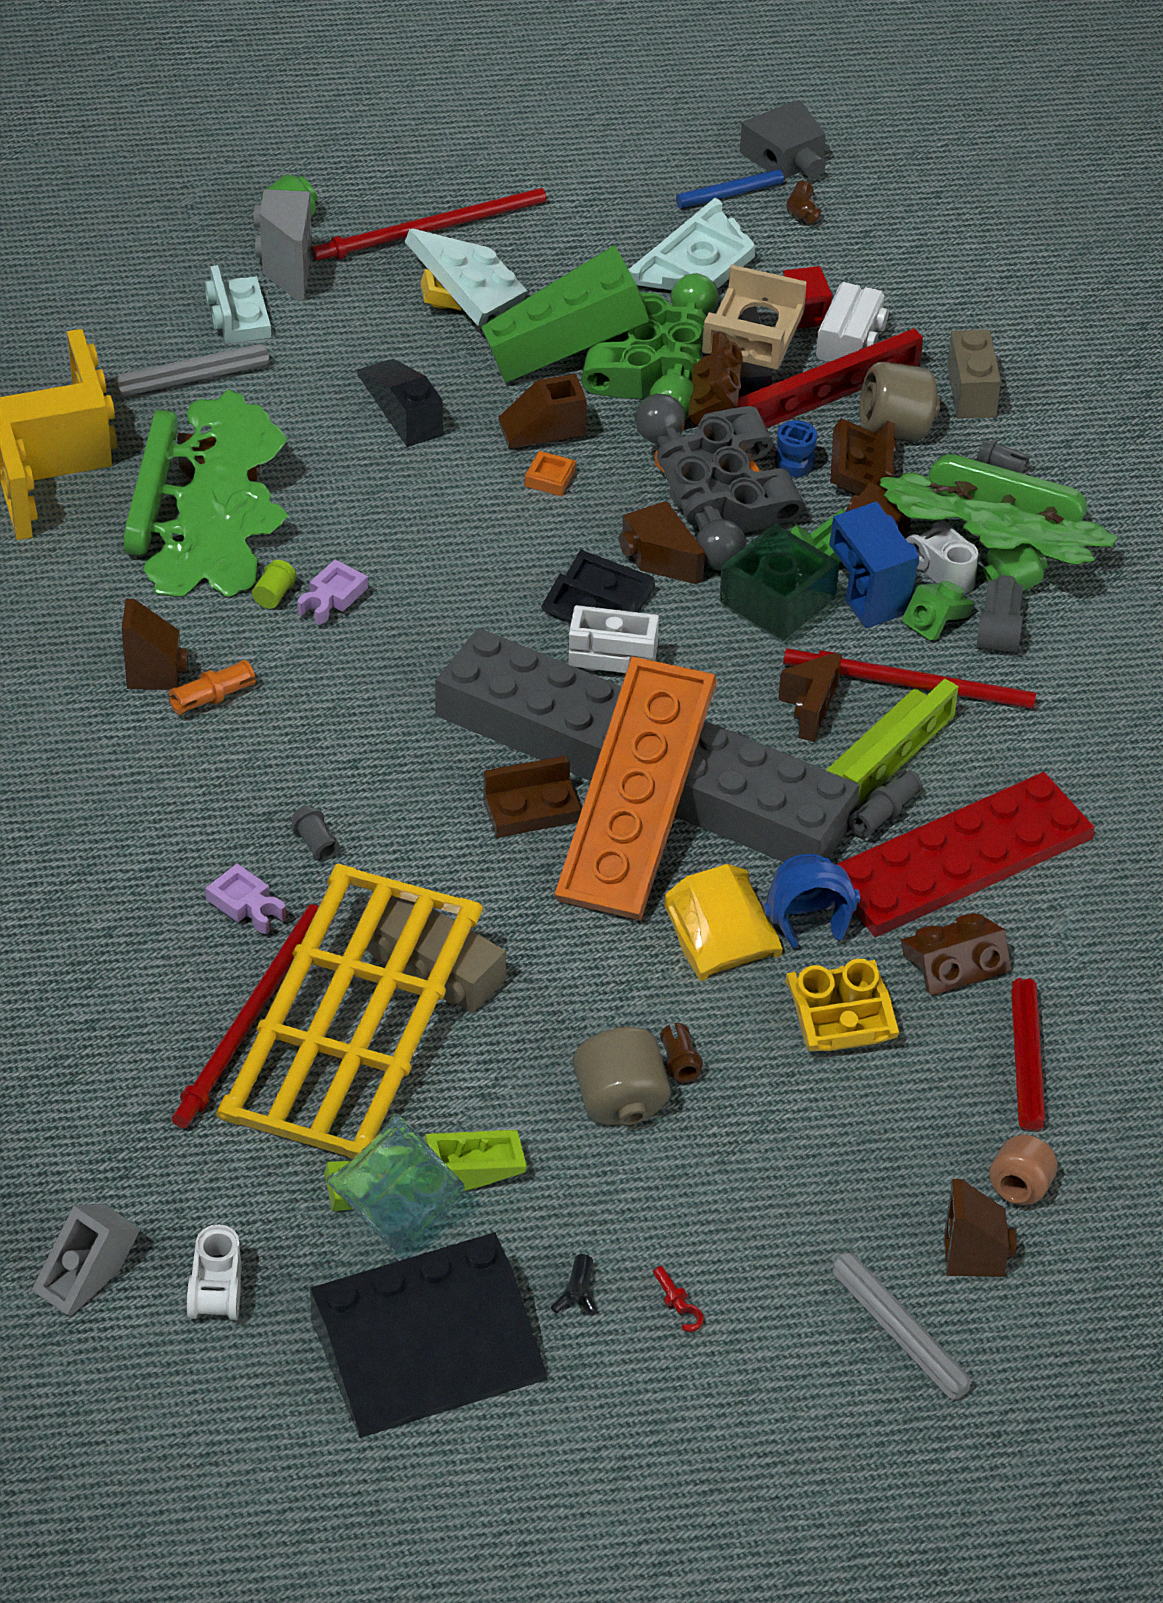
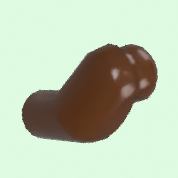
[786,180,821,225]

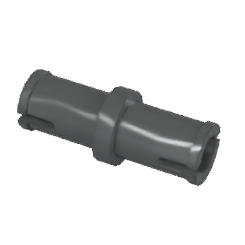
[849,769,922,838]

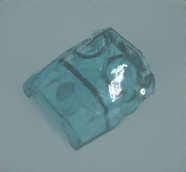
[326,1113,465,1255]

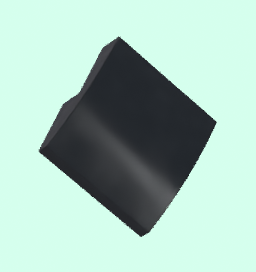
[541,549,655,622]

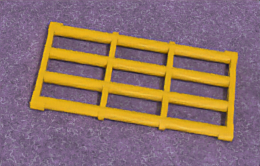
[216,864,484,1160]

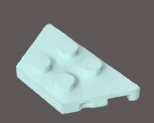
[628,198,755,290]
[405,229,527,326]

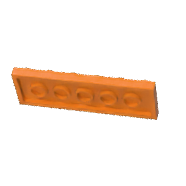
[554,656,717,921]

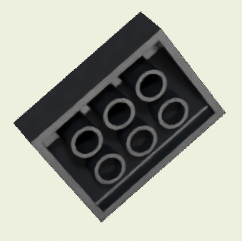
[310,1232,547,1438]

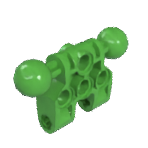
[581,273,719,420]

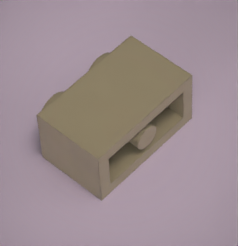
[947,329,1001,419]

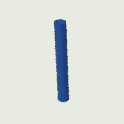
[676,169,784,209]

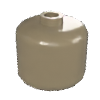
[859,362,940,442]
[572,1027,671,1125]

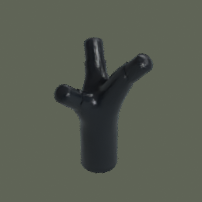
[551,1254,598,1315]

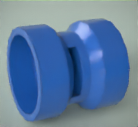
[775,420,817,477]

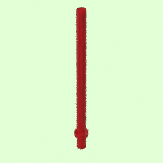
[311,188,546,261]
[171,904,319,1128]

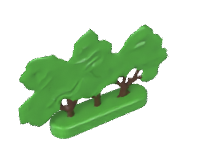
[880,454,1118,565]

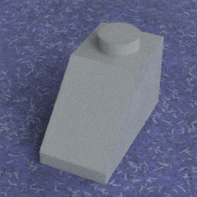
[32,1204,140,1315]

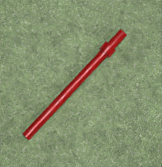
[783,648,1036,709]

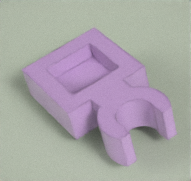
[297,559,368,625]
[205,863,286,934]

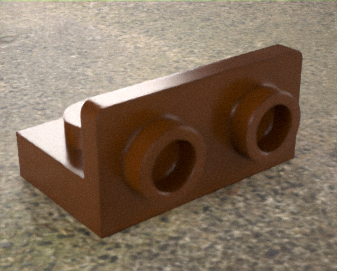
[688,331,743,427]
[483,756,581,838]

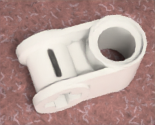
[906,521,978,594]
[187,1224,242,1321]

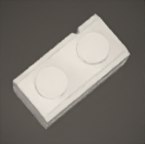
[816,282,889,361]
[568,605,659,674]

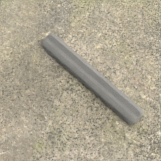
[115,344,269,396]
[832,1252,972,1400]

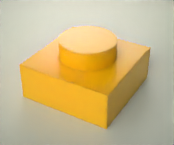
[420,269,462,310]

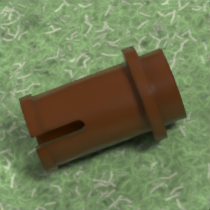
[660,1023,703,1083]

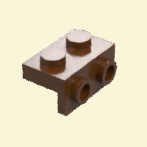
[830,418,897,495]
[901,913,1011,995]

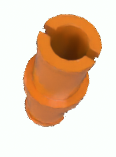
[168,660,256,715]

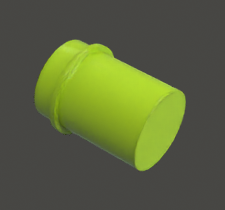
[252,559,296,609]

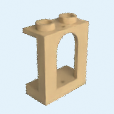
[702,264,807,370]

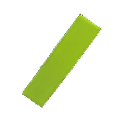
[324,1130,527,1211]

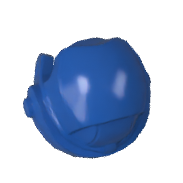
[763,854,860,948]

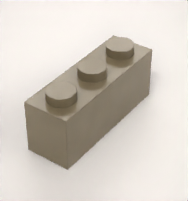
[366,896,506,1013]

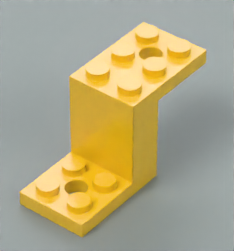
[0,329,118,540]

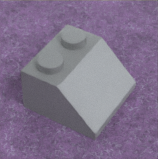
[254,189,312,301]

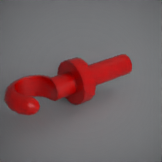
[653,1266,704,1332]

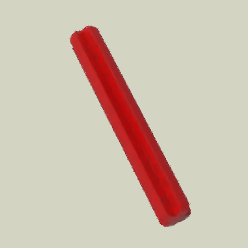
[1011,977,1045,1131]

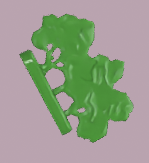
[124,389,289,597]

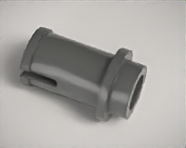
[976,438,1030,474]
[291,805,340,862]

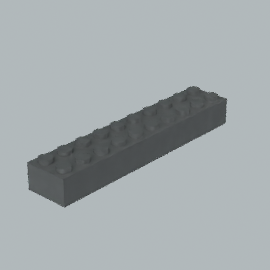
[435,627,859,862]

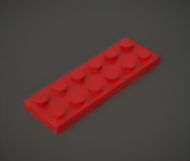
[836,772,1095,938]

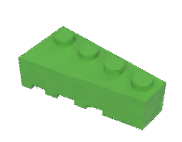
[481,245,650,383]

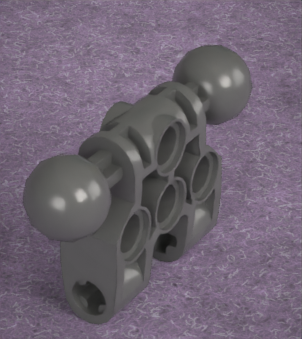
[635,393,805,570]

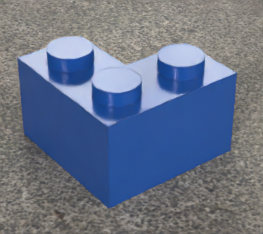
[829,501,919,629]

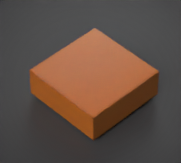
[524,451,576,496]

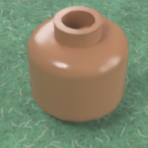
[990,1134,1057,1206]

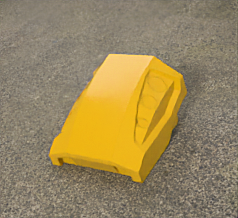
[664,864,783,981]
[785,959,899,1051]

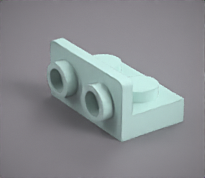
[205,265,271,344]

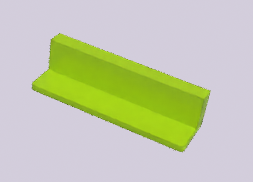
[826,679,959,808]

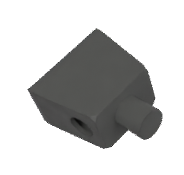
[740,100,826,179]

